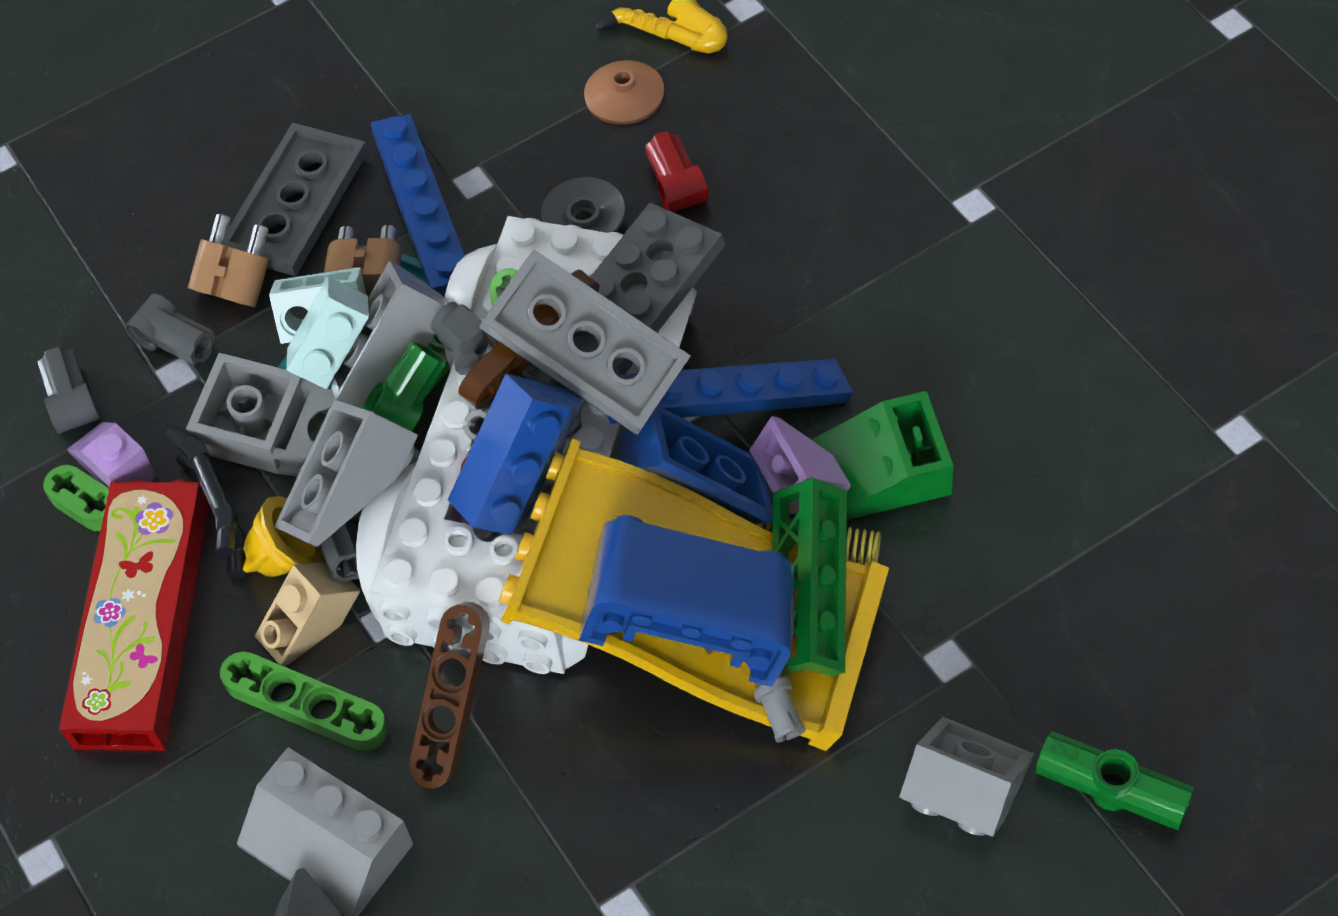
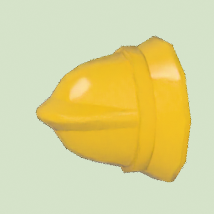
[243,496,324,577]

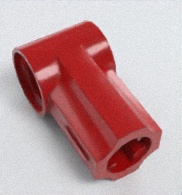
[645,131,709,212]

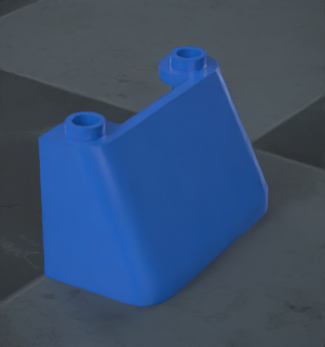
[579,515,794,687]

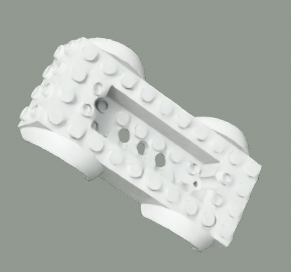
[356,216,697,674]

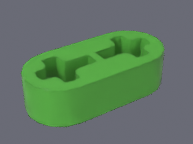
[43,465,109,531]

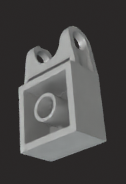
[186,353,335,476]

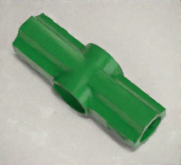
[363,340,447,431]
[1035,731,1195,831]

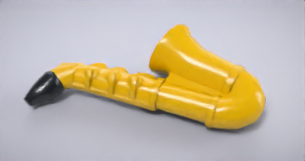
[595,0,728,54]

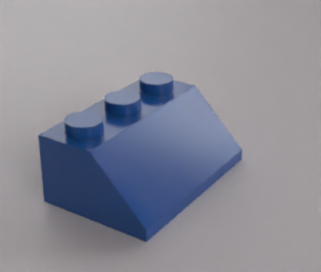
[448,374,585,535]
[617,405,773,524]

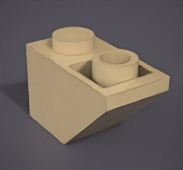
[255,562,361,666]

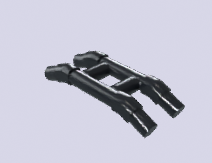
[165,425,247,579]

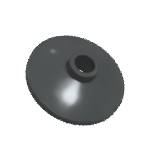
[541,177,625,233]

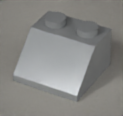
[899,717,1034,837]

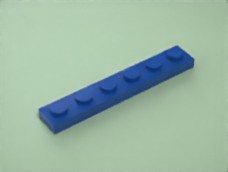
[371,114,465,297]
[606,359,853,424]

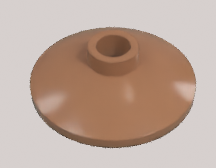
[584,60,665,125]

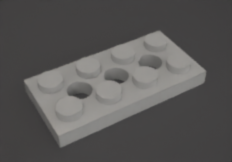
[479,249,691,435]

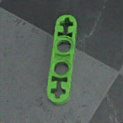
[220,651,389,751]

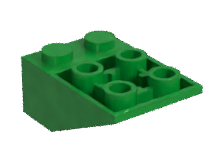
[811,391,954,520]

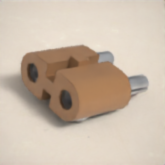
[187,214,270,307]
[324,225,402,297]

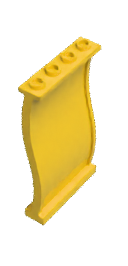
[498,438,889,751]

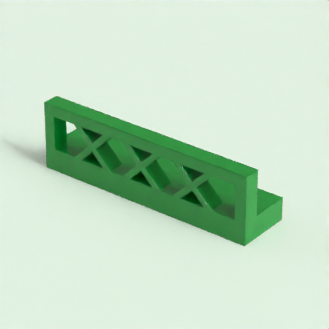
[772,478,847,677]

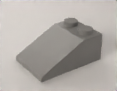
[274,400,418,547]

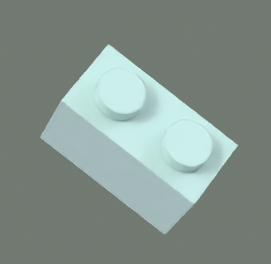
[286,276,369,389]

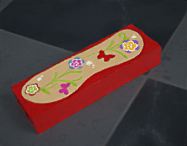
[59,479,210,751]

